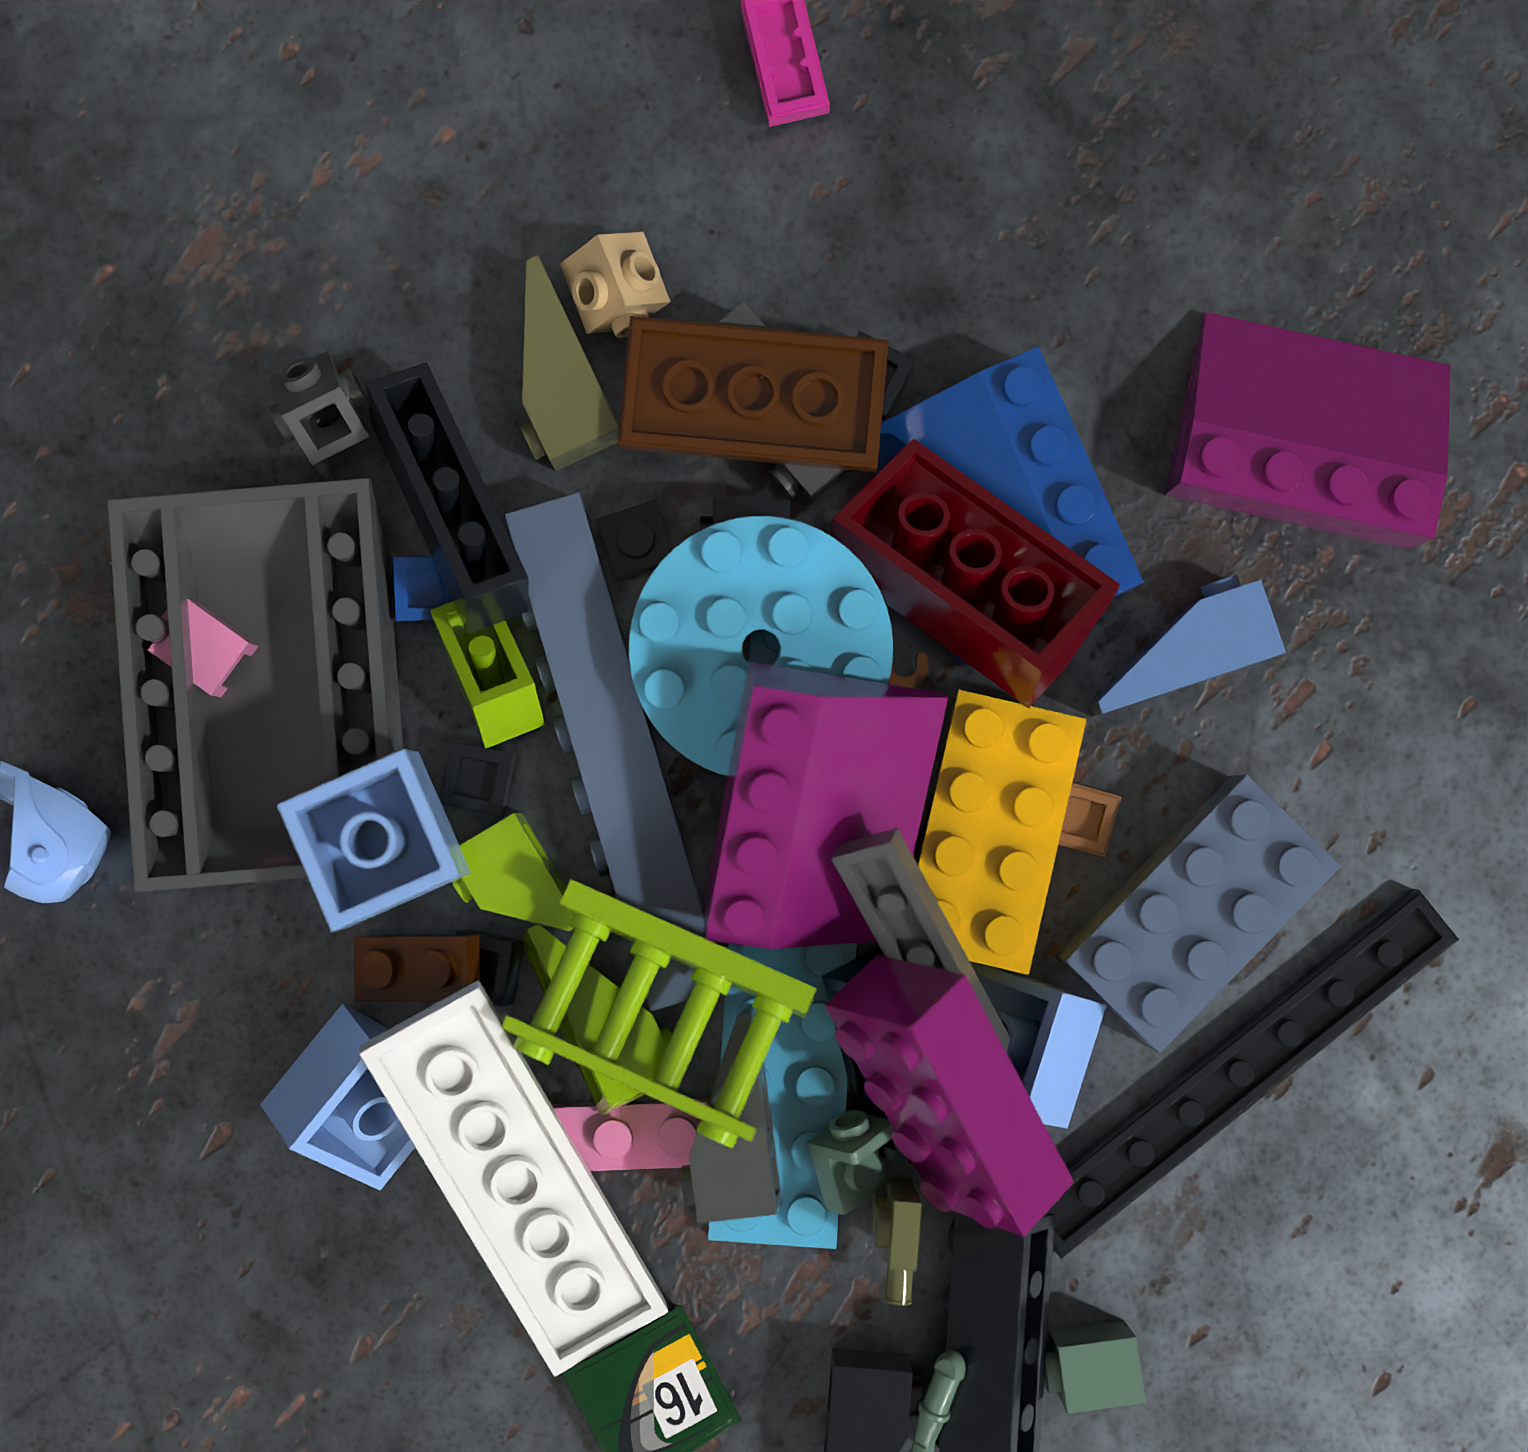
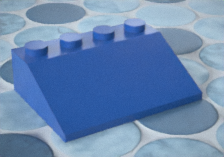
[873,346,1144,666]

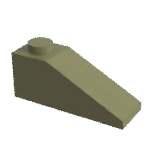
[520,255,619,471]

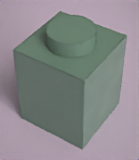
[1044,1320,1146,1414]

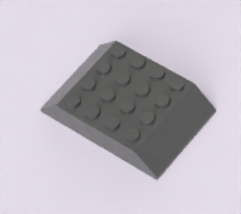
[107,478,403,892]

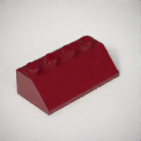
[830,438,1120,709]

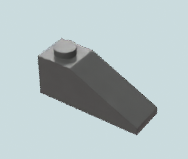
[681,1008,783,1224]

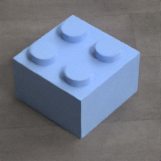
[277,749,471,932]

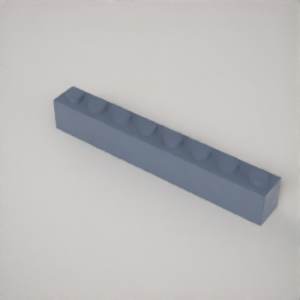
[505,492,715,1012]

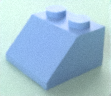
[970,961,1107,1129]
[260,1003,415,1190]

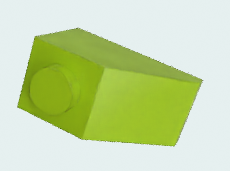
[430,602,545,748]
[452,813,574,931]

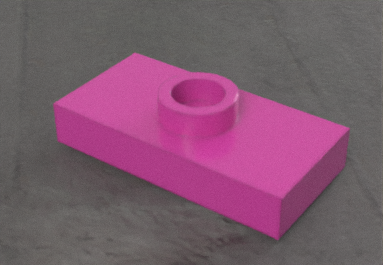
[740,0,830,127]

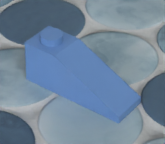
[1088,575,1286,717]

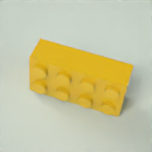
[916,690,1087,975]

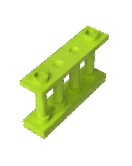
[501,880,817,1149]

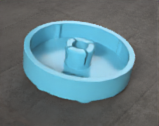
[629,516,893,776]

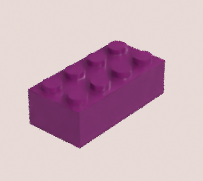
[824,955,1074,1237]

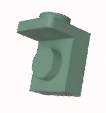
[806,1110,895,1215]

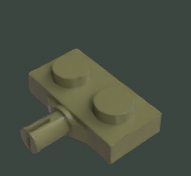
[871,1176,922,1306]

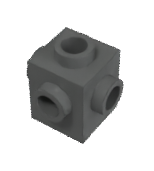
[269,351,370,465]

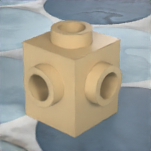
[560,232,671,338]

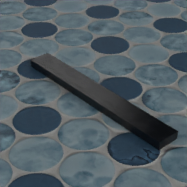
[1047,889,1459,1259]

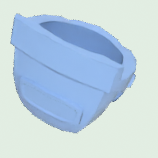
[0,761,111,903]

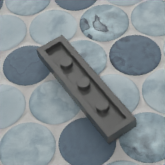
[831,828,1011,1053]

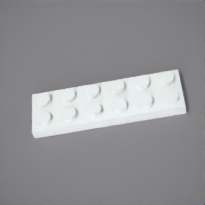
[359,980,668,1377]

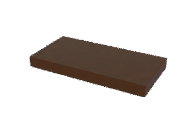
[618,316,889,472]

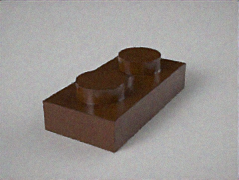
[353,935,480,1002]

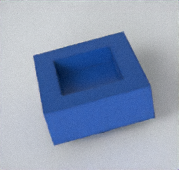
[391,556,452,621]

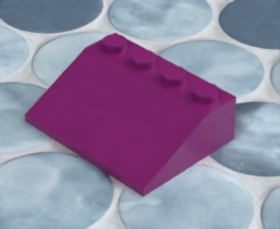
[1164,312,1451,549]
[703,662,948,949]

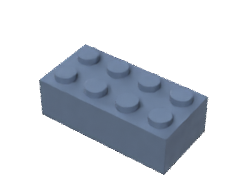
[1054,774,1341,1054]

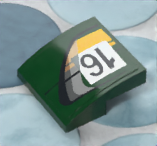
[561,1304,742,1452]

